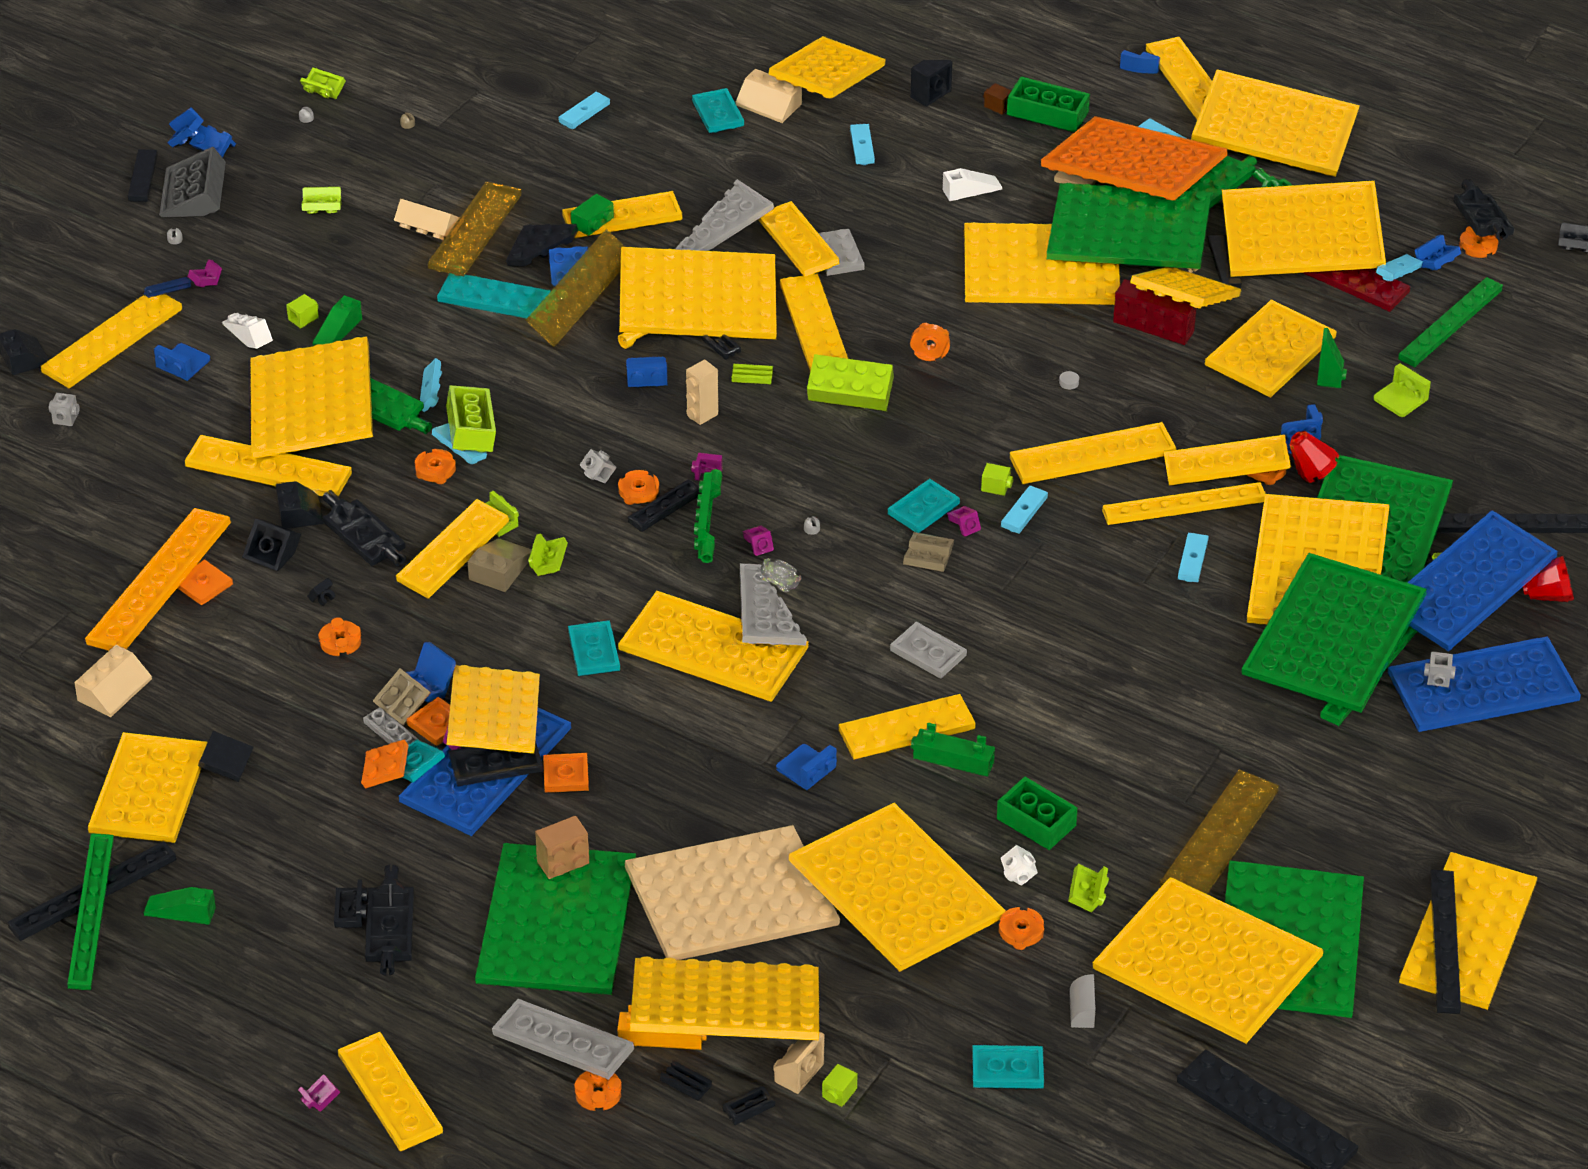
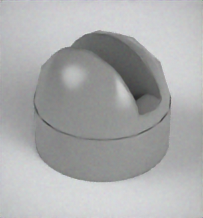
[299,107,314,123]
[167,228,183,244]
[804,516,820,534]

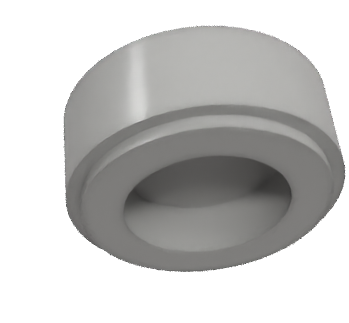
[1059,371,1079,390]

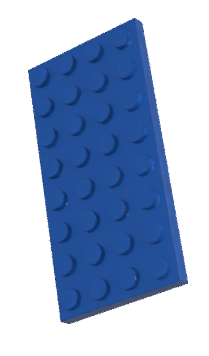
[1408,511,1558,651]
[1388,636,1581,732]
[399,708,571,836]

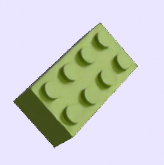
[807,354,894,411]
[446,385,496,452]

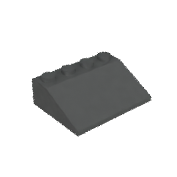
[159,147,226,217]

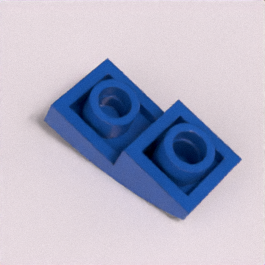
[1120,50,1160,74]

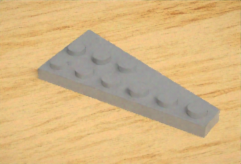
[676,179,774,251]
[739,563,807,646]

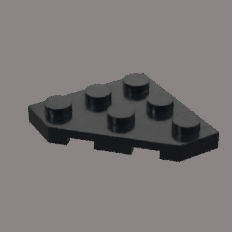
[506,224,578,266]

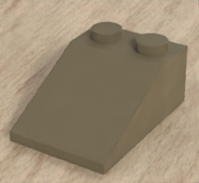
[468,538,532,592]

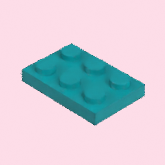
[692,88,744,133]
[888,479,960,533]
[568,620,620,676]
[972,1045,1044,1088]

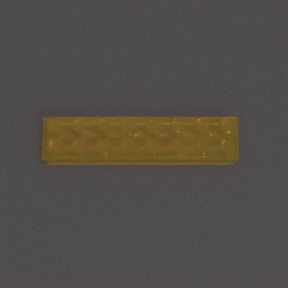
[428,182,521,276]
[526,229,625,347]
[1160,769,1279,894]

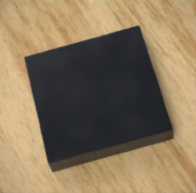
[198,731,254,782]

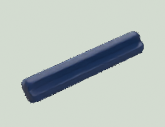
[144,277,192,298]

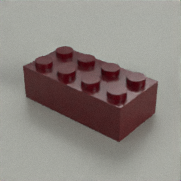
[1113,279,1196,345]

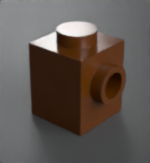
[983,83,1012,115]

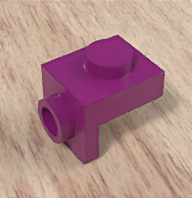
[188,260,222,287]
[691,453,722,481]
[298,1074,340,1112]

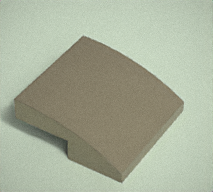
[903,532,954,572]
[373,668,431,726]

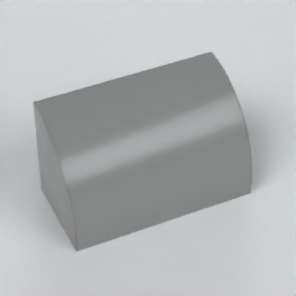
[1069,974,1095,1028]

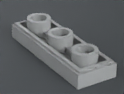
[363,707,419,745]

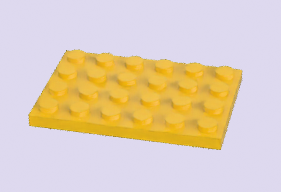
[768,36,886,98]
[1130,267,1241,308]
[1205,300,1337,398]
[446,665,540,753]
[88,732,208,843]

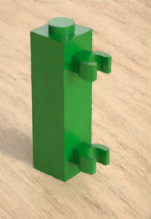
[911,723,995,777]

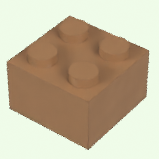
[535,816,589,879]

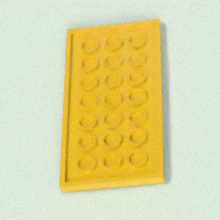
[618,591,808,702]
[1399,852,1537,1010]

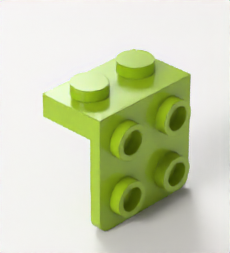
[1373,363,1431,417]

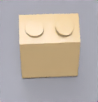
[773,1032,824,1094]

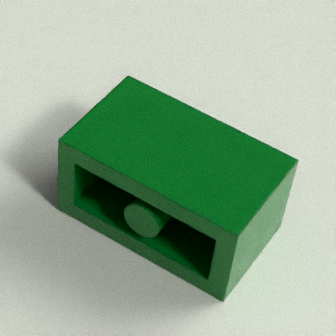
[571,194,614,236]

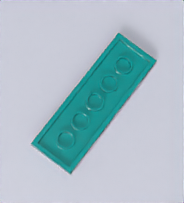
[437,272,560,322]

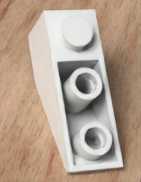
[943,168,1002,201]
[222,313,273,349]

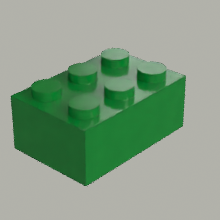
[997,777,1078,850]

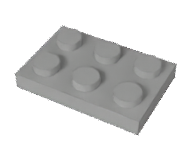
[818,229,864,276]
[890,622,967,679]

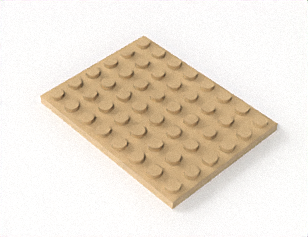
[625,825,840,960]

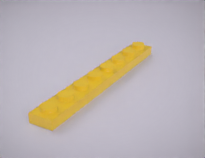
[1102,482,1265,525]

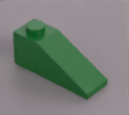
[313,295,362,346]
[1317,328,1347,388]
[144,887,216,925]

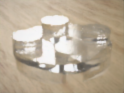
[760,558,801,592]

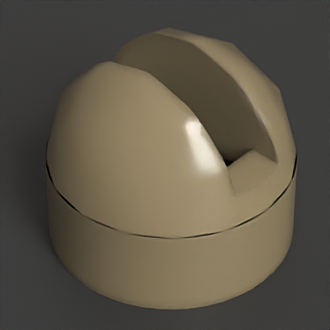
[400,112,415,129]

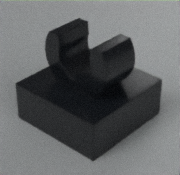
[307,578,335,606]

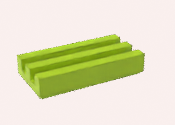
[732,364,773,384]

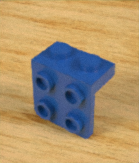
[549,246,590,287]
[154,343,210,381]
[626,357,667,387]
[1281,404,1323,454]
[406,642,456,702]
[776,744,837,790]

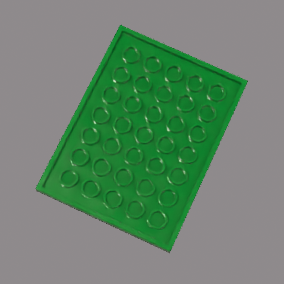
[1046,183,1211,269]
[1317,455,1453,583]
[1242,553,1427,713]
[475,843,636,995]
[1225,860,1364,1018]

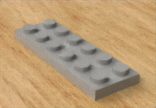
[492,999,634,1079]

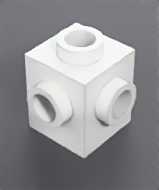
[1001,845,1038,886]

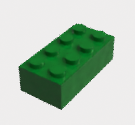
[1007,77,1090,132]

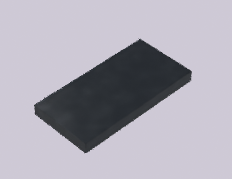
[448,740,543,787]

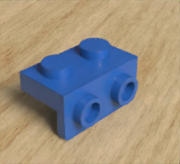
[167,108,204,148]
[189,125,236,158]
[1415,235,1461,270]

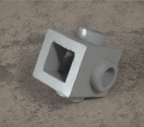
[49,393,80,426]
[580,449,617,483]
[1424,652,1456,687]

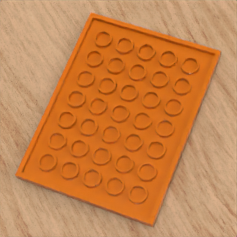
[1041,116,1227,200]

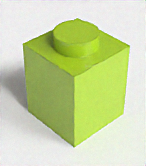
[287,294,319,328]
[981,463,1013,496]
[822,1064,858,1107]

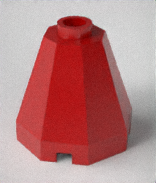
[1290,431,1339,483]
[1523,556,1574,602]

